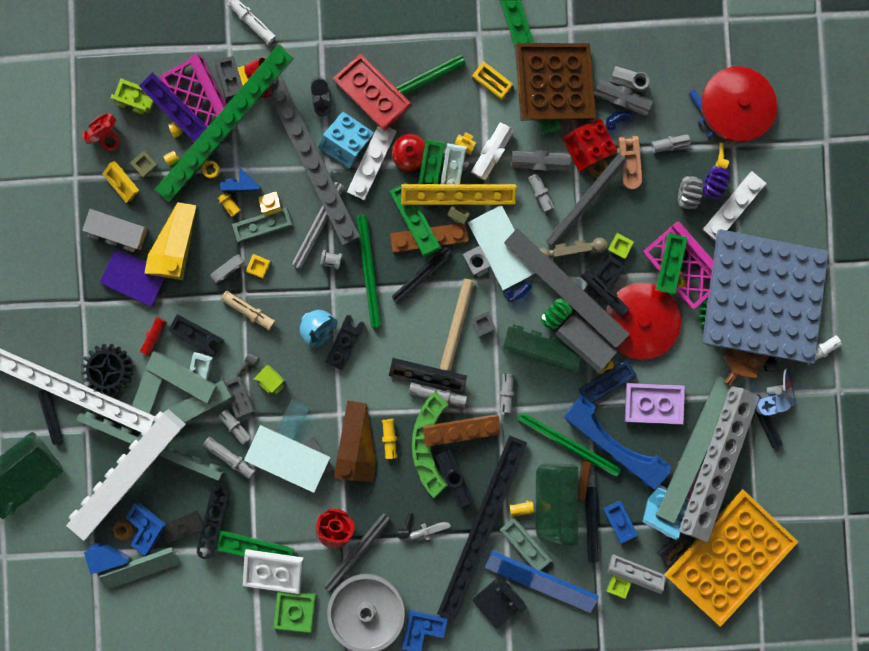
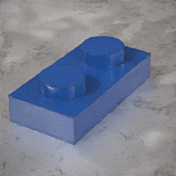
[603,500,638,544]

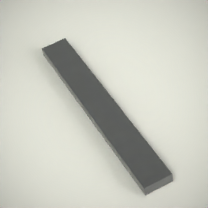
[504,228,629,348]

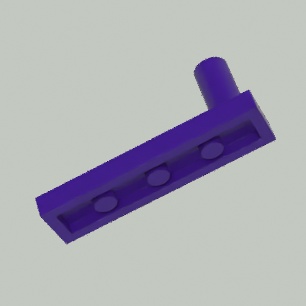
[139,72,208,142]

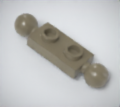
[540,238,607,258]

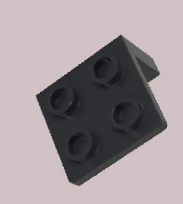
[472,575,527,629]

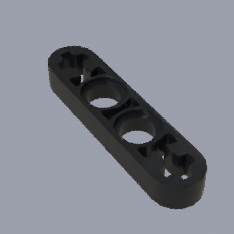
[196,485,228,559]

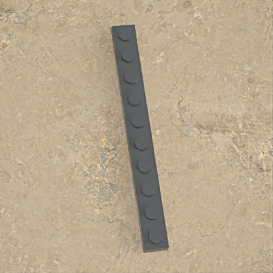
[270,75,360,246]

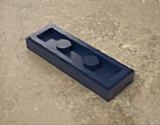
[578,359,637,403]

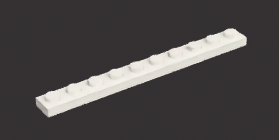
[0,348,155,432]

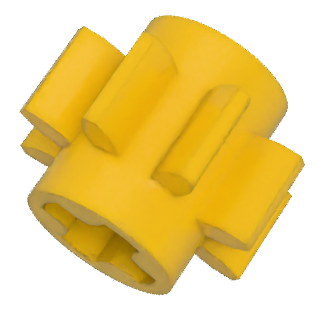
[454,132,476,155]

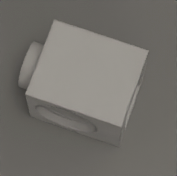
[463,246,490,277]

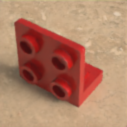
[562,119,618,172]

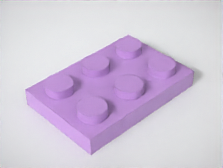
[625,383,685,424]

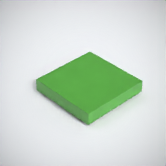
[273,591,316,633]

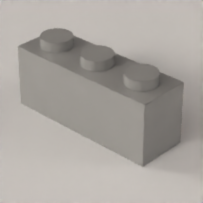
[82,209,148,252]

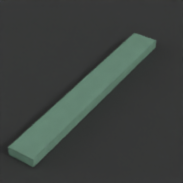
[656,376,736,524]

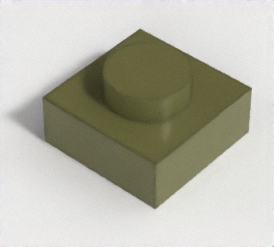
[130,150,159,178]
[447,205,470,224]

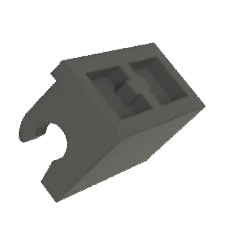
[215,56,243,102]

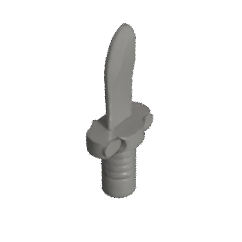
[409,522,451,541]

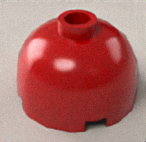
[391,134,426,173]
[315,509,355,549]

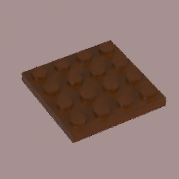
[515,43,596,121]

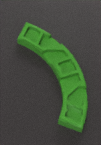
[412,391,449,499]

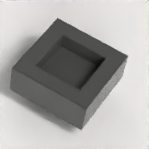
[471,312,496,337]

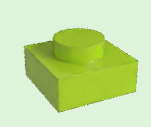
[607,233,634,259]
[606,575,632,599]

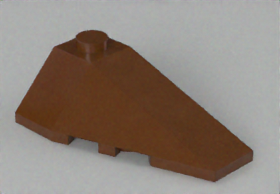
[334,400,376,482]

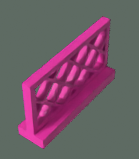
[160,53,227,144]
[642,221,713,310]

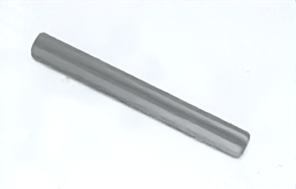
[292,182,344,269]

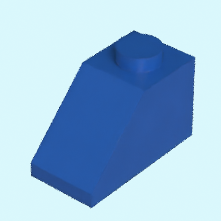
[84,543,132,575]

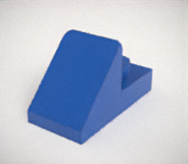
[220,167,261,192]

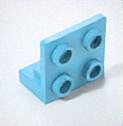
[318,112,374,169]
[643,485,689,540]

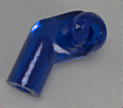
[605,111,632,130]
[504,282,532,302]

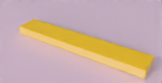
[401,184,517,205]

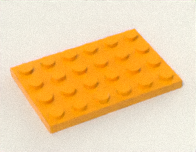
[664,490,798,627]

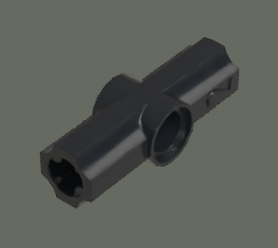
[435,448,474,508]

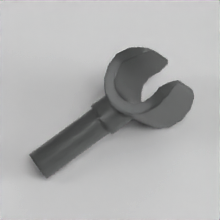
[235,353,259,375]

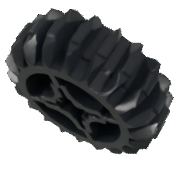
[81,344,134,395]

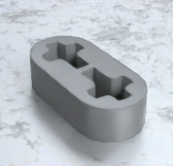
[210,254,244,284]

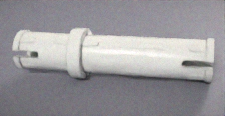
[227,0,276,45]

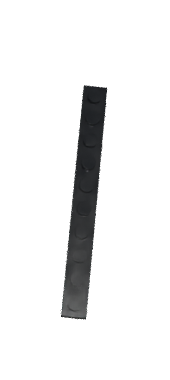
[437,435,527,621]

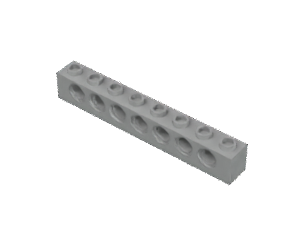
[679,386,759,542]

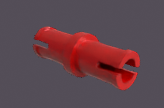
[139,317,167,356]

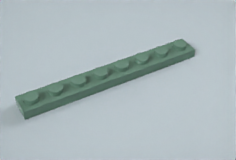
[77,411,224,481]

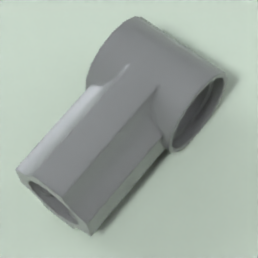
[610,66,650,93]

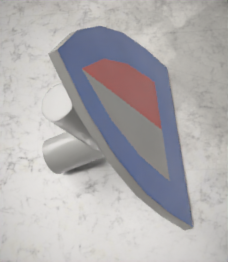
[767,368,796,406]

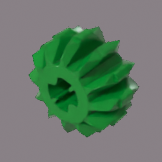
[540,298,572,331]

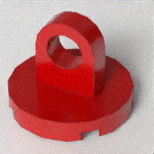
[82,113,120,151]

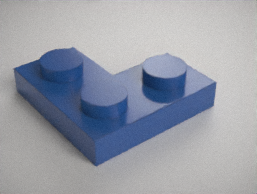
[126,502,167,556]
[402,610,448,651]

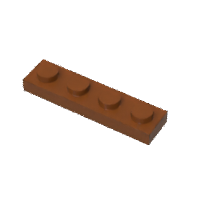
[390,222,468,253]
[422,414,500,447]

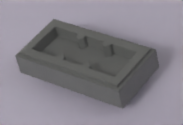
[226,376,255,419]

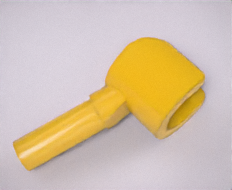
[715,143,729,169]

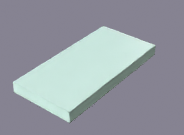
[468,205,536,290]
[244,425,330,493]

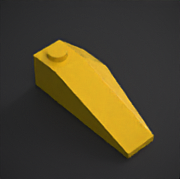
[145,202,197,280]

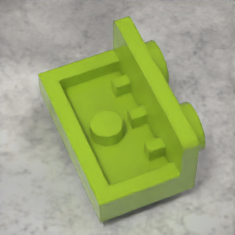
[110,78,154,115]

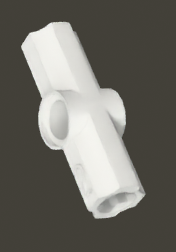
[471,123,514,181]

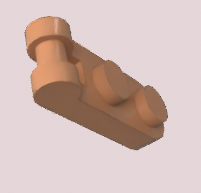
[618,136,642,190]

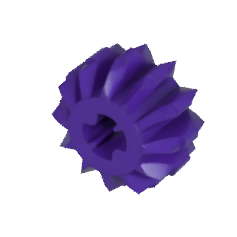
[702,166,730,200]

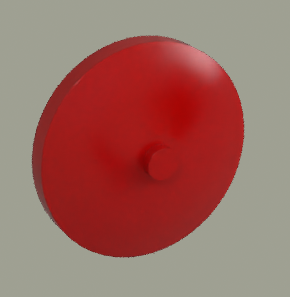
[701,66,777,143]
[605,283,681,359]

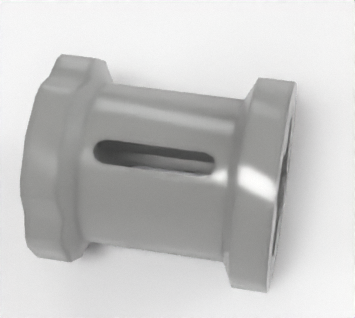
[320,250,342,270]

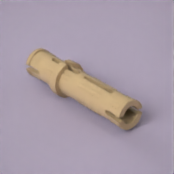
[220,291,275,331]

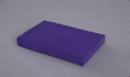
[99,248,166,307]

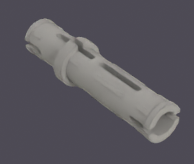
[409,382,467,408]
[202,436,256,479]

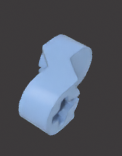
[756,394,791,415]

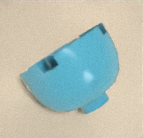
[299,310,338,348]

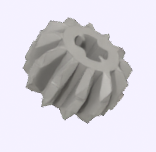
[677,176,703,209]

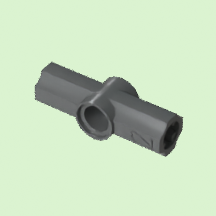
[594,79,653,117]
[511,150,570,172]

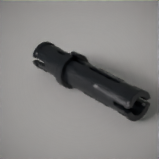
[580,268,630,317]

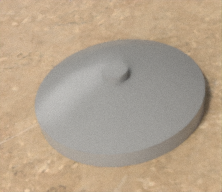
[327,574,405,651]

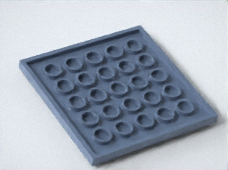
[702,229,828,364]

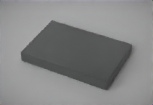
[555,311,619,372]

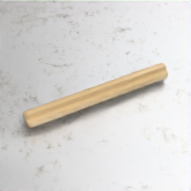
[440,279,474,371]

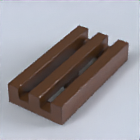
[575,460,591,501]

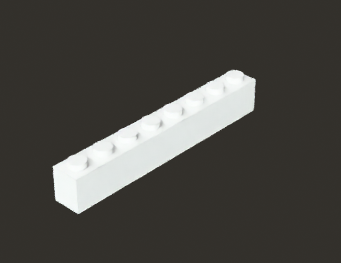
[66,409,186,541]

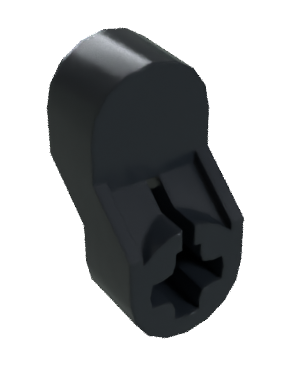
[311,77,331,117]

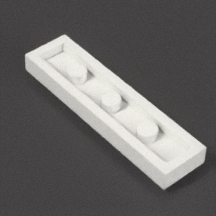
[347,126,397,201]
[702,171,766,242]

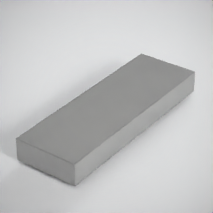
[607,554,666,594]

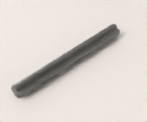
[546,154,627,248]

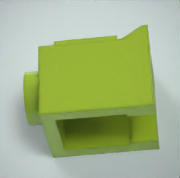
[254,365,285,395]

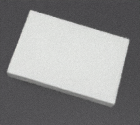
[243,550,303,594]

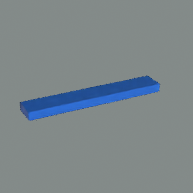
[485,550,599,613]

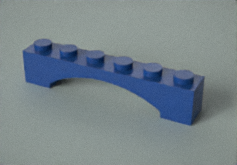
[564,395,671,489]

